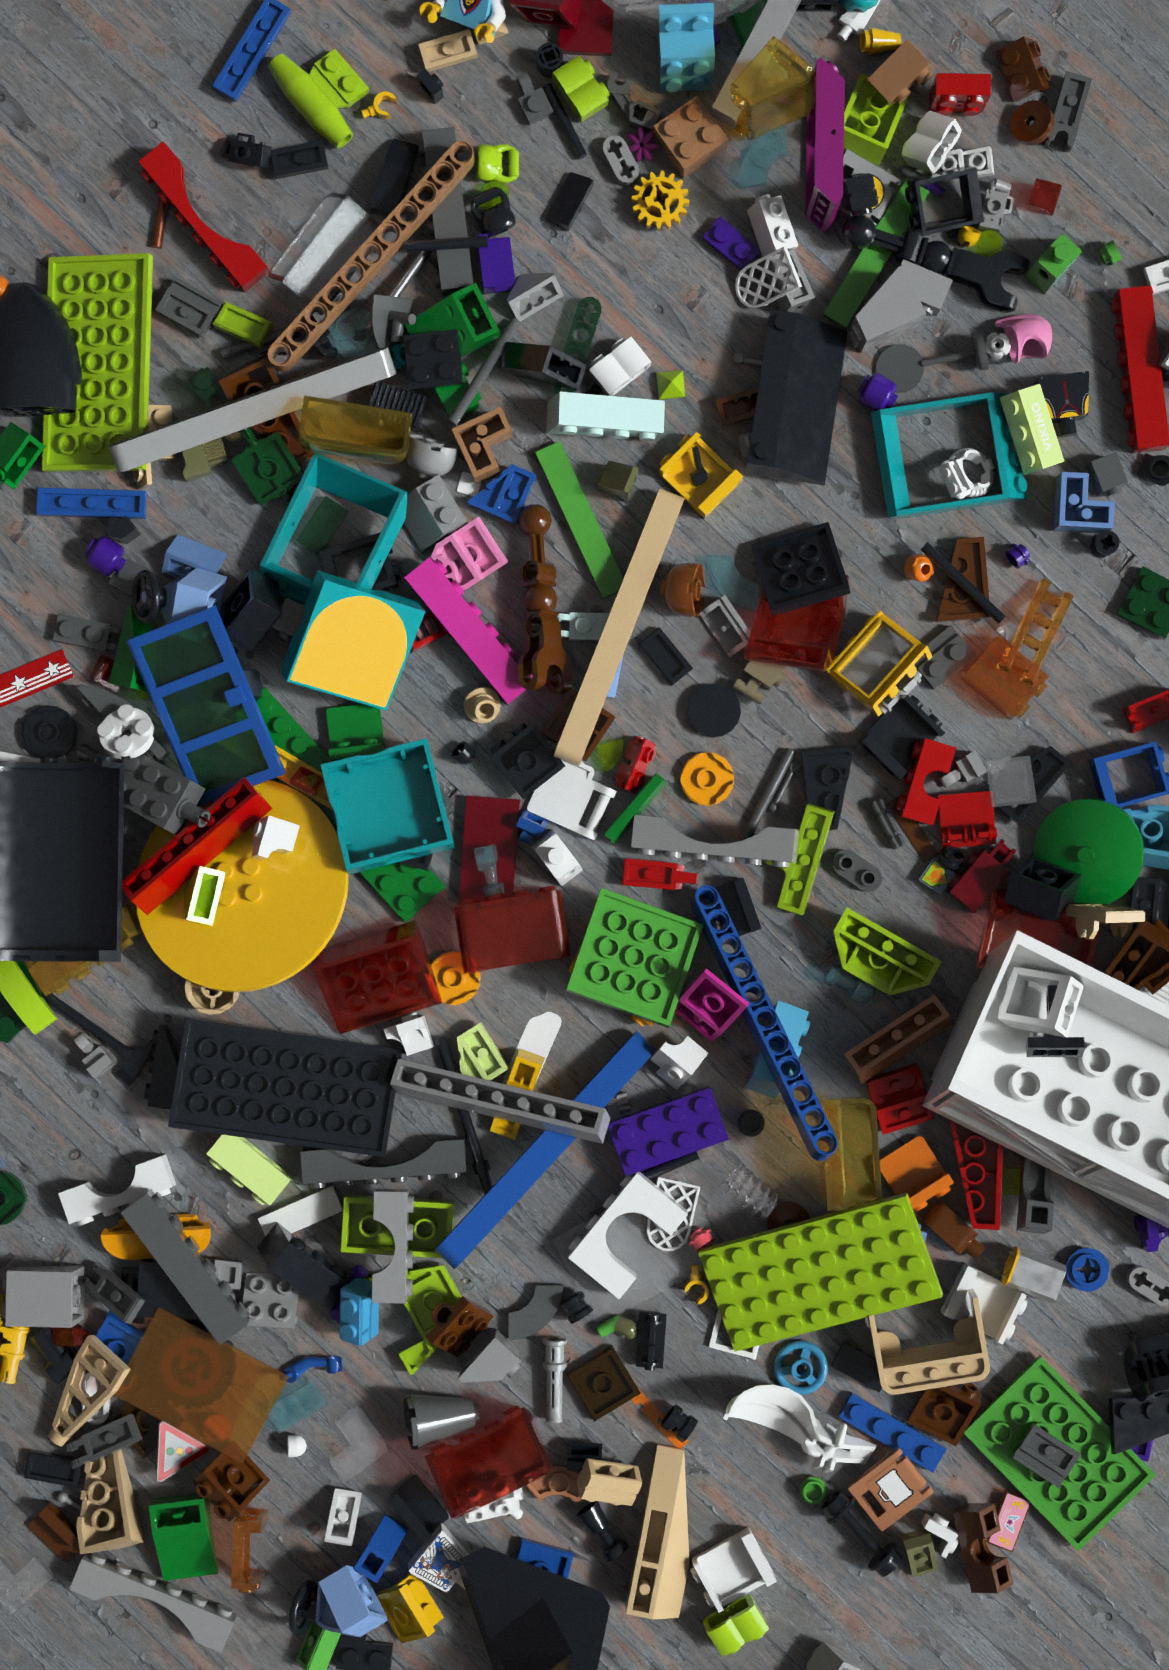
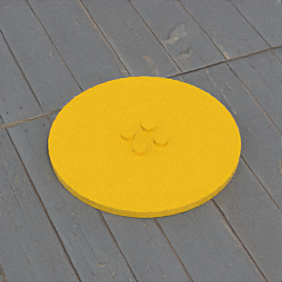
[136,778,348,992]

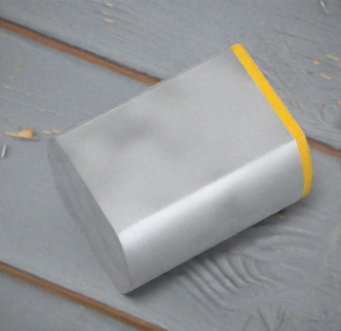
[1001,1246,1066,1303]

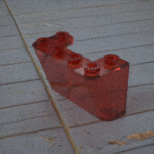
[453,886,571,975]
[424,1406,554,1519]

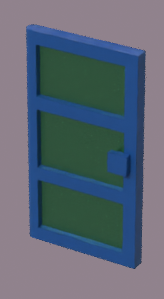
[126,605,286,807]

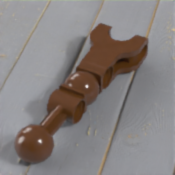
[518,504,573,694]

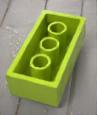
[341,1194,455,1258]

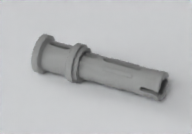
[543,1337,567,1423]

